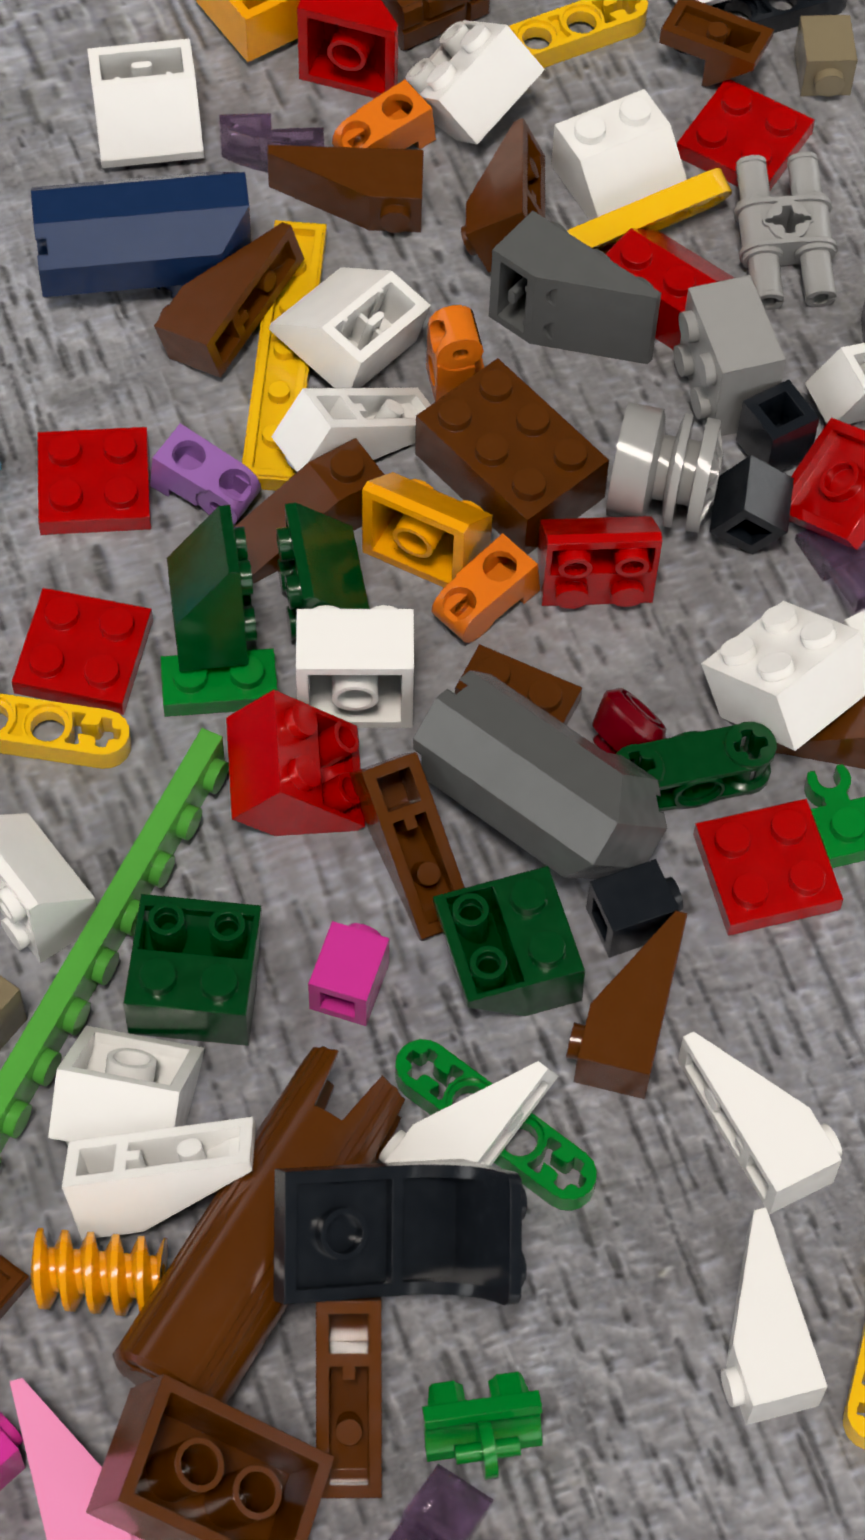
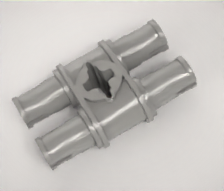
[734,152,838,310]

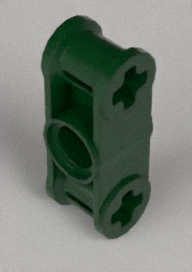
[616,722,777,812]

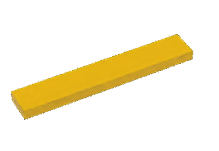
[242,220,327,491]

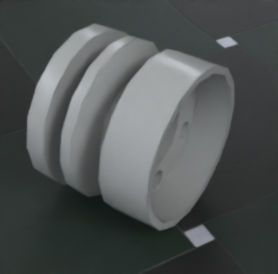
[606,402,724,533]

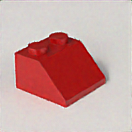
[297,0,398,98]
[606,228,735,350]

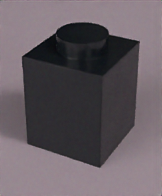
[736,379,819,471]
[709,455,794,555]
[586,859,683,958]

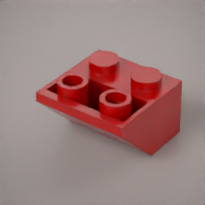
[537,516,662,609]
[226,690,365,836]

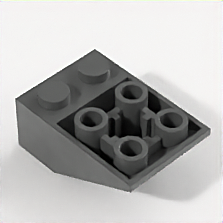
[489,211,662,364]

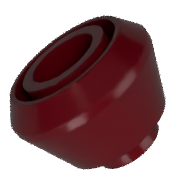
[592,688,667,761]

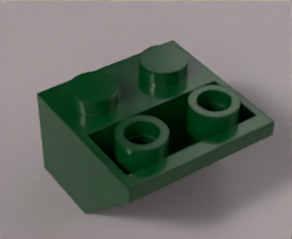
[276,502,369,640]
[167,505,257,672]
[433,866,585,1016]
[123,894,262,1046]

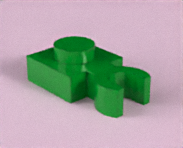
[804,764,865,868]

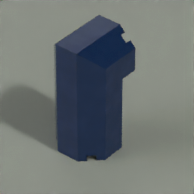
[31,171,251,299]

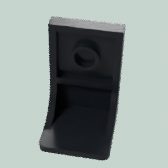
[274,1159,527,1305]

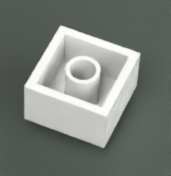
[701,601,865,751]
[296,605,414,728]

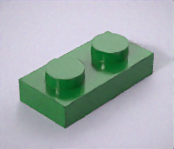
[160,648,277,717]

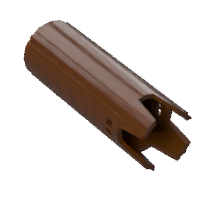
[112,1046,405,1404]

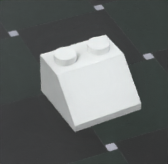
[551,89,687,220]
[48,1025,204,1145]

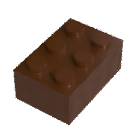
[415,358,609,555]
[86,1374,334,1540]

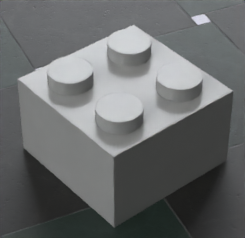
[674,275,786,436]

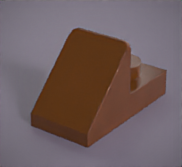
[659,0,774,87]

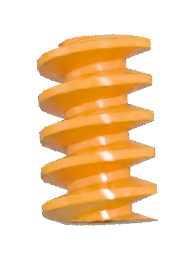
[31,1227,168,1316]

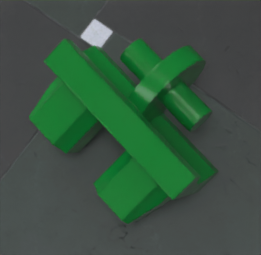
[422,1372,543,1480]

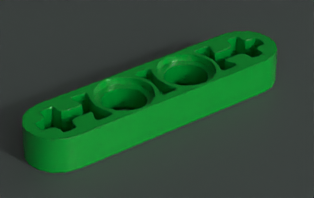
[395,1039,597,1211]

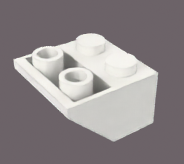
[406,20,545,144]
[87,38,204,168]
[269,267,431,388]
[0,813,97,964]

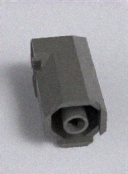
[413,670,667,879]

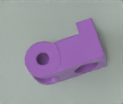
[150,423,261,524]

